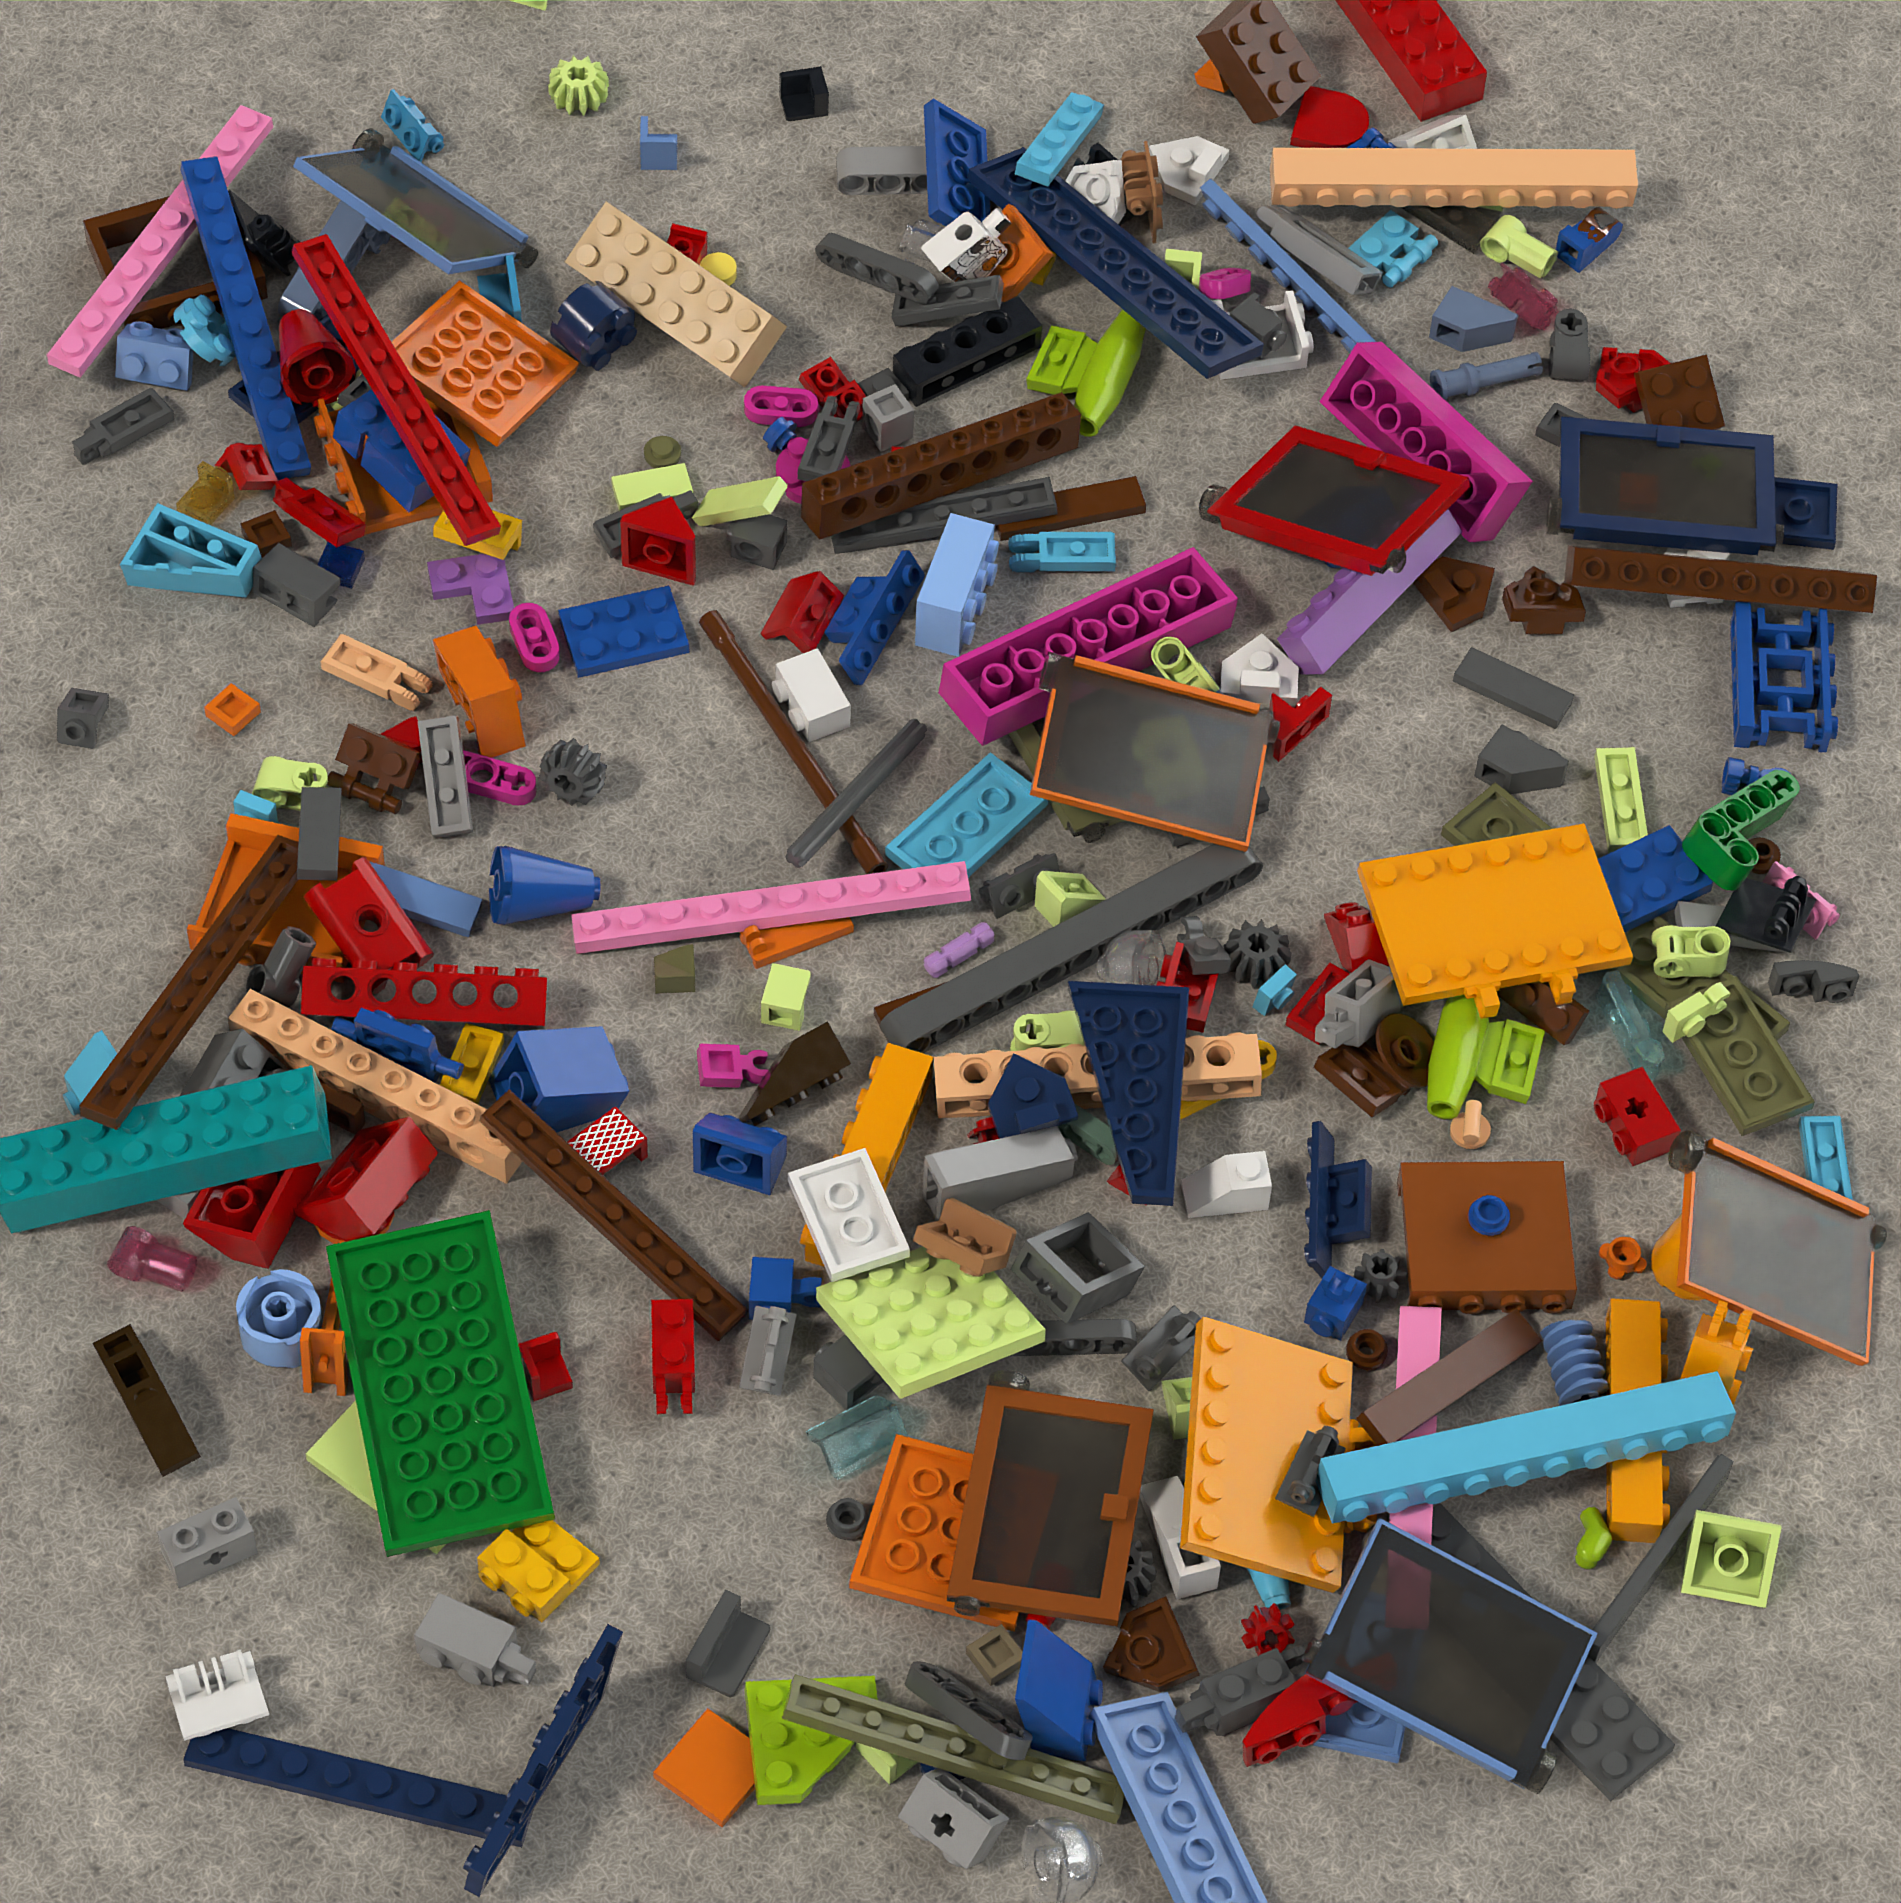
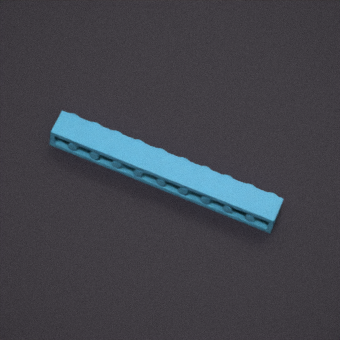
[1315,1371,1736,1524]

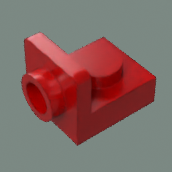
[214,443,278,490]

